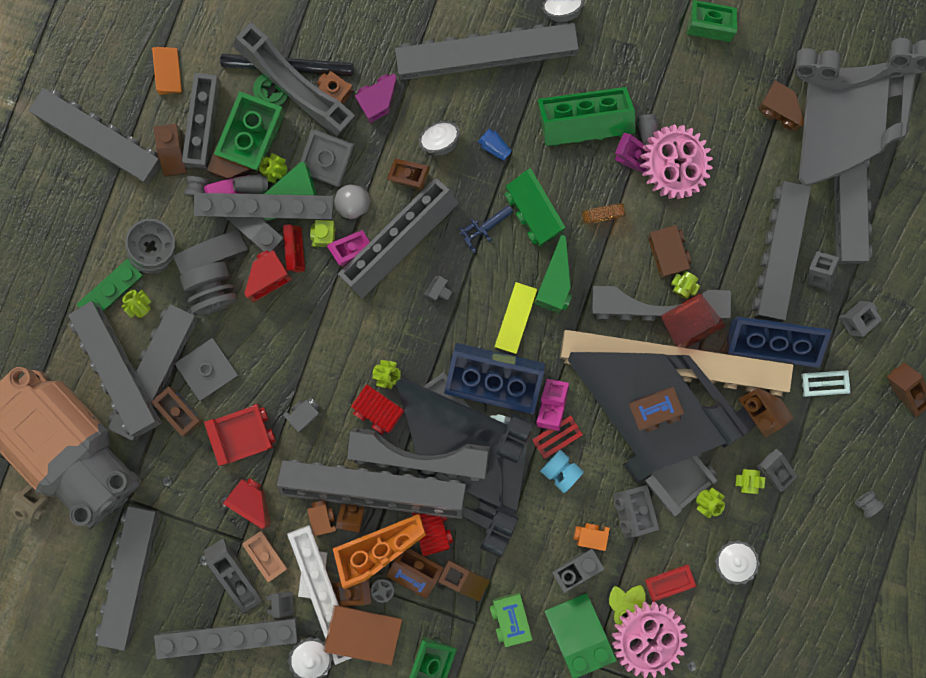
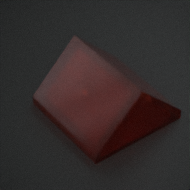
[661,293,725,348]

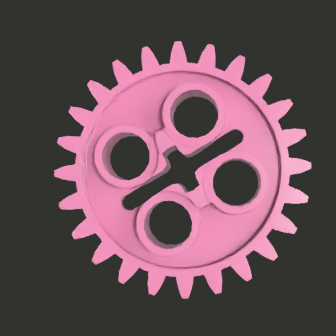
[640,125,713,199]
[612,602,687,678]

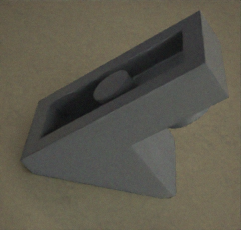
[757,449,798,493]

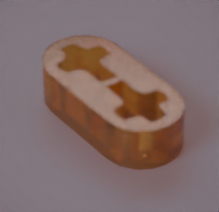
[582,203,626,224]

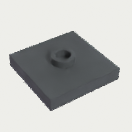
[300,129,355,187]
[174,338,239,401]

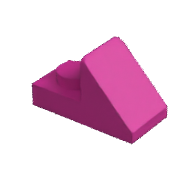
[327,230,370,268]

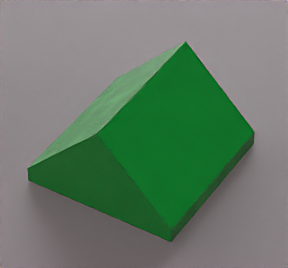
[686,0,737,42]
[409,636,457,678]

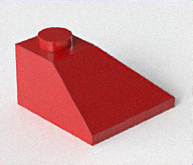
[244,250,292,303]
[223,478,271,529]

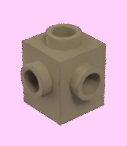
[10,484,49,525]

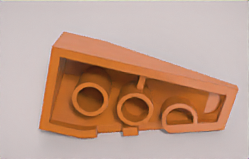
[333,514,426,589]

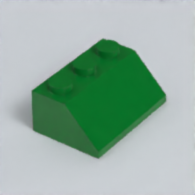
[504,168,566,248]

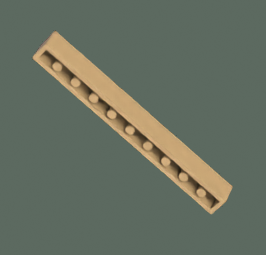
[560,330,793,397]

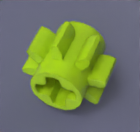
[259,153,287,184]
[671,271,700,299]
[122,290,151,318]
[372,360,401,389]
[736,469,765,494]
[696,488,725,518]

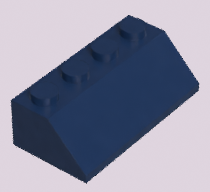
[727,317,831,367]
[444,343,545,414]

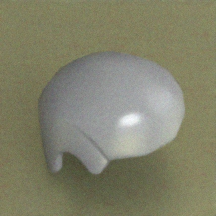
[334,184,371,219]

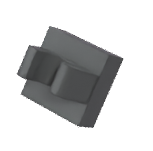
[424,276,453,300]
[266,591,294,618]

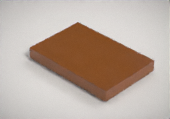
[323,605,402,665]

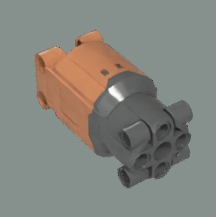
[0,367,142,530]

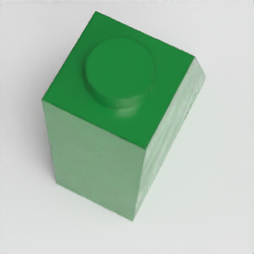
[261,161,317,221]

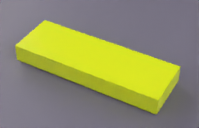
[495,282,537,354]

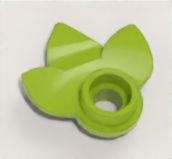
[609,585,651,625]

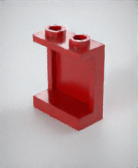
[204,404,276,466]

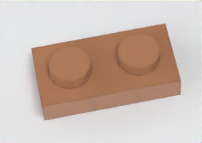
[242,531,288,582]

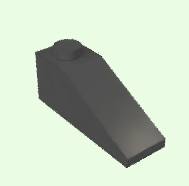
[225,217,284,253]
[204,538,263,613]

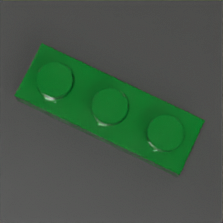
[76,259,144,312]

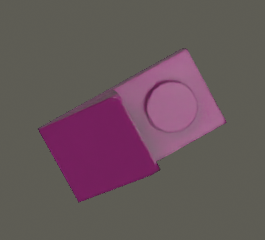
[615,133,647,173]

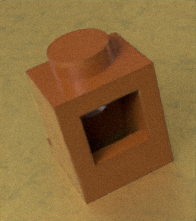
[317,71,354,105]
[307,500,338,536]

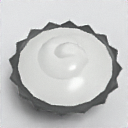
[541,0,584,22]
[418,120,460,156]
[715,540,760,586]
[287,637,333,678]

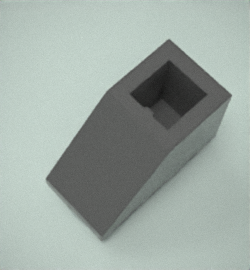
[552,548,604,593]

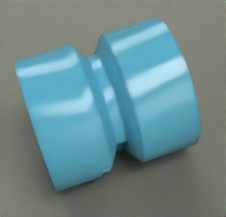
[540,450,584,493]

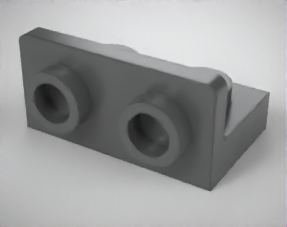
[613,485,659,538]

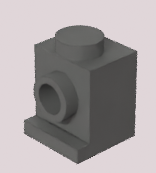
[808,251,839,291]
[839,301,882,337]
[283,397,321,432]

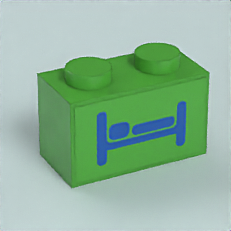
[490,592,532,647]

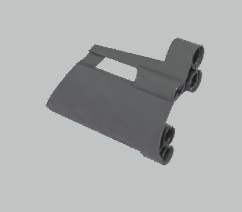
[795,38,926,186]

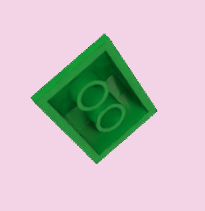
[214,91,285,171]
[534,235,572,314]
[544,593,616,678]

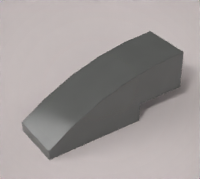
[173,230,248,275]

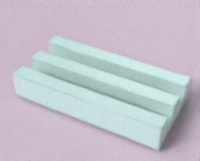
[801,370,850,397]

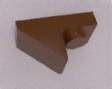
[387,158,430,192]
[336,503,366,532]
[332,580,371,606]

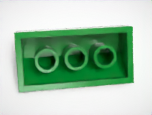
[538,87,635,146]

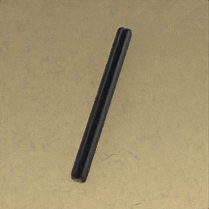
[220,54,354,76]

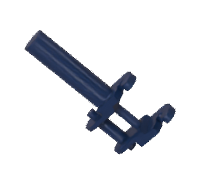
[459,205,513,254]

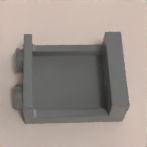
[643,454,717,517]

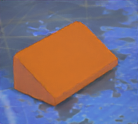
[152,47,182,95]

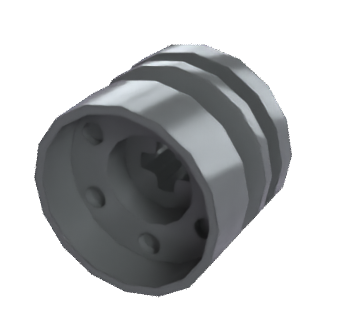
[125,219,175,274]
[179,262,238,315]

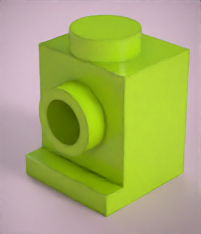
[310,220,336,247]

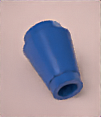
[478,128,512,161]

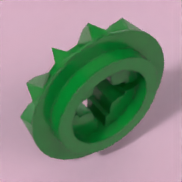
[253,74,288,106]

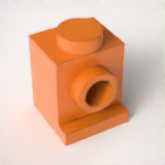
[573,523,610,551]

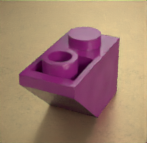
[355,73,397,124]

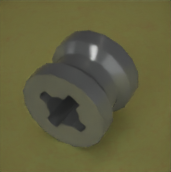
[184,176,209,198]
[854,490,885,518]
[371,578,395,603]

